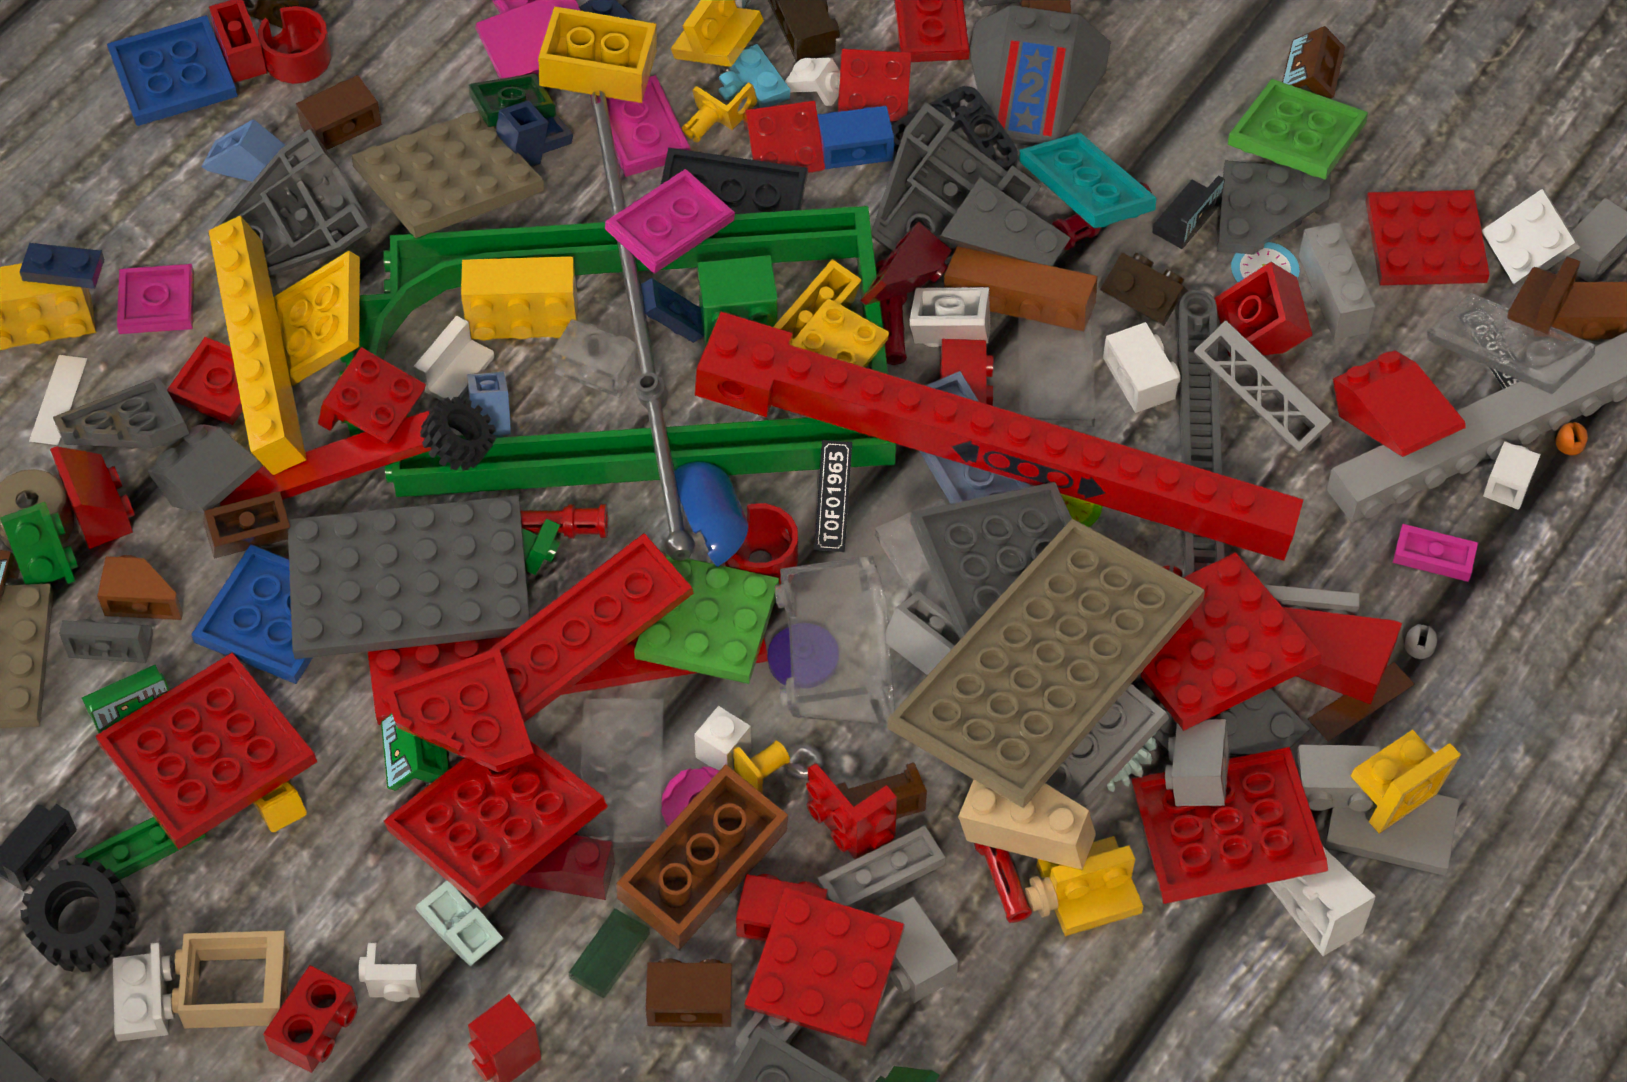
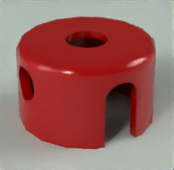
[258,6,332,84]
[723,503,798,586]

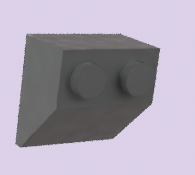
[147,424,262,514]

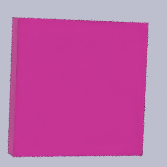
[117,264,194,334]

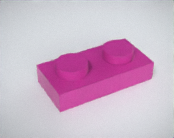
[1393,524,1478,582]

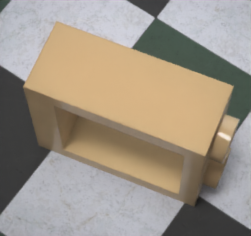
[171,930,290,1028]

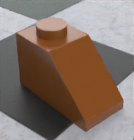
[97,555,183,620]

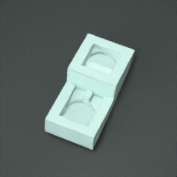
[415,881,503,966]

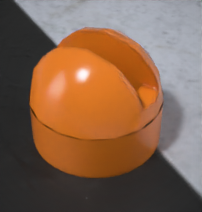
[1555,422,1588,455]

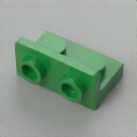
[0,502,78,585]

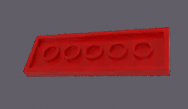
[487,533,694,723]

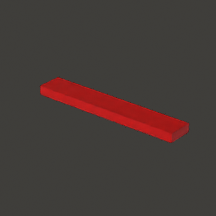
[220,411,432,506]

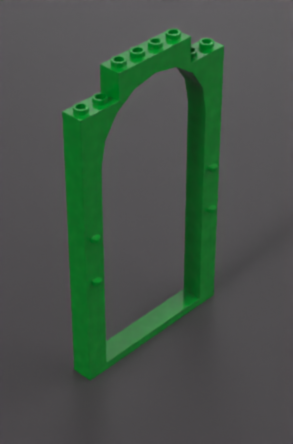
[339,206,896,497]

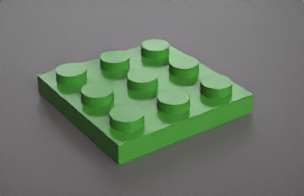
[1228,79,1368,180]
[634,554,779,684]

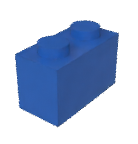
[817,106,894,169]

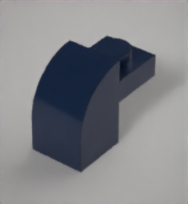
[496,100,574,166]

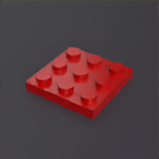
[1366,190,1490,286]
[744,887,905,1046]

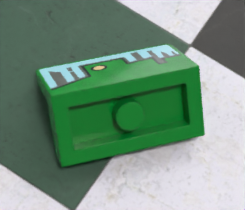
[82,665,169,733]
[381,713,448,791]

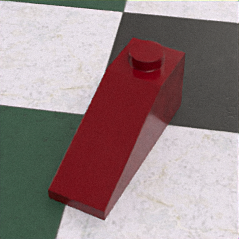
[860,222,951,305]
[512,835,615,900]

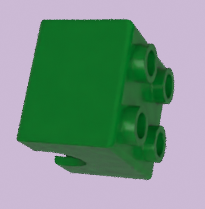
[697,255,778,348]

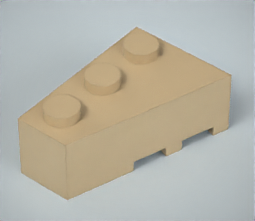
[958,779,1096,870]

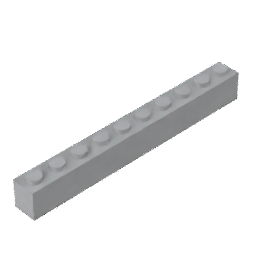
[1326,332,1627,523]

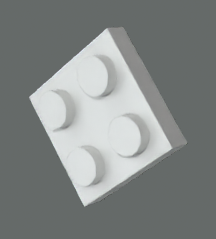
[1482,189,1580,289]

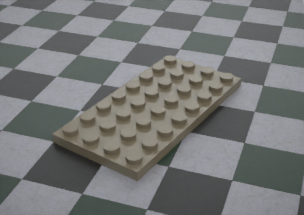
[887,519,1205,808]

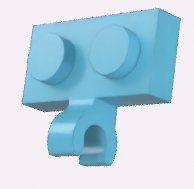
[719,44,791,108]

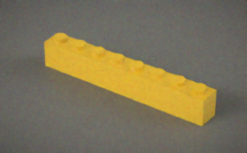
[208,215,307,475]

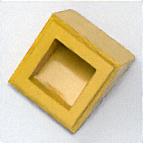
[253,781,307,832]

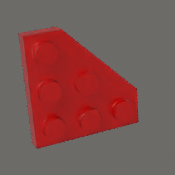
[384,648,536,772]

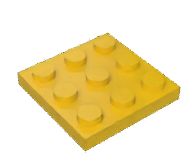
[274,251,360,386]

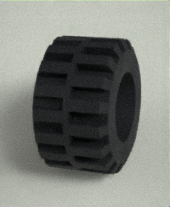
[20,858,136,972]

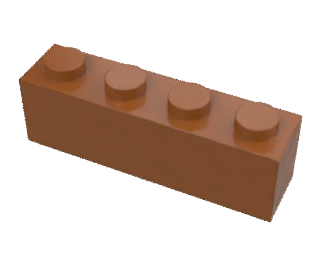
[944,246,1098,332]
[1533,282,1627,341]

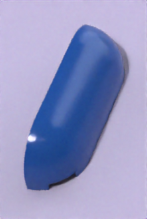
[674,461,748,567]

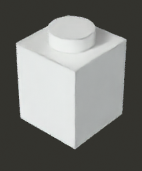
[1483,441,1540,510]
[694,706,751,771]

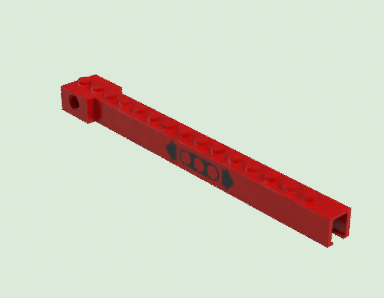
[695,312,1304,561]

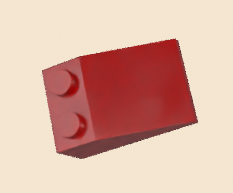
[1333,350,1466,457]

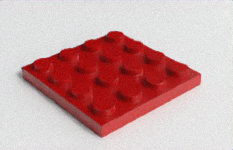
[1140,552,1321,731]
[95,653,317,850]
[383,741,608,908]
[1131,747,1328,904]

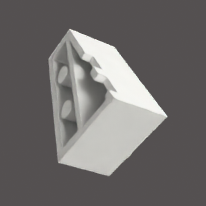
[1267,847,1376,956]

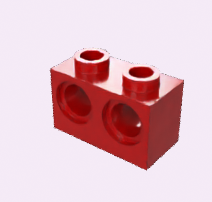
[263,965,358,1073]

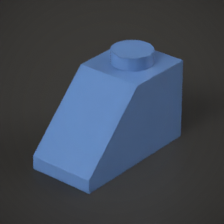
[201,119,285,182]
[467,372,511,438]

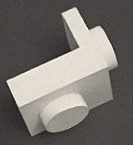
[785,58,840,106]
[359,943,421,1002]

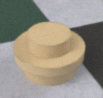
[1025,876,1058,918]

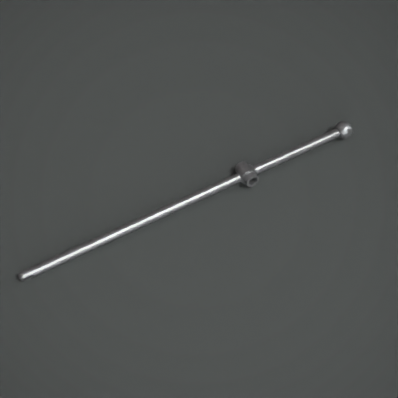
[592,90,695,561]

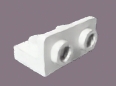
[113,942,175,1042]

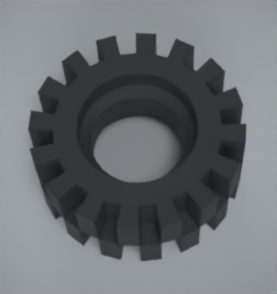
[420,397,496,471]

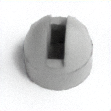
[1404,624,1437,659]

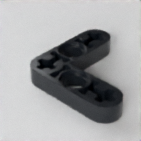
[892,86,1018,172]

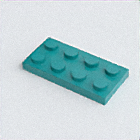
[1019,132,1157,229]

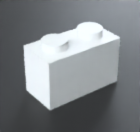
[1103,322,1181,413]

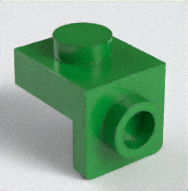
[522,519,561,575]

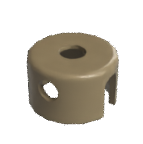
[0,469,74,550]

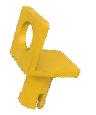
[682,83,757,143]
[733,740,790,794]

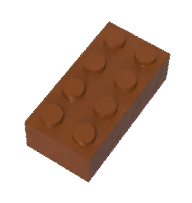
[616,764,788,951]

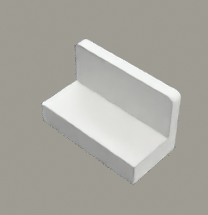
[413,316,494,401]

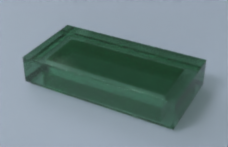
[568,908,650,998]

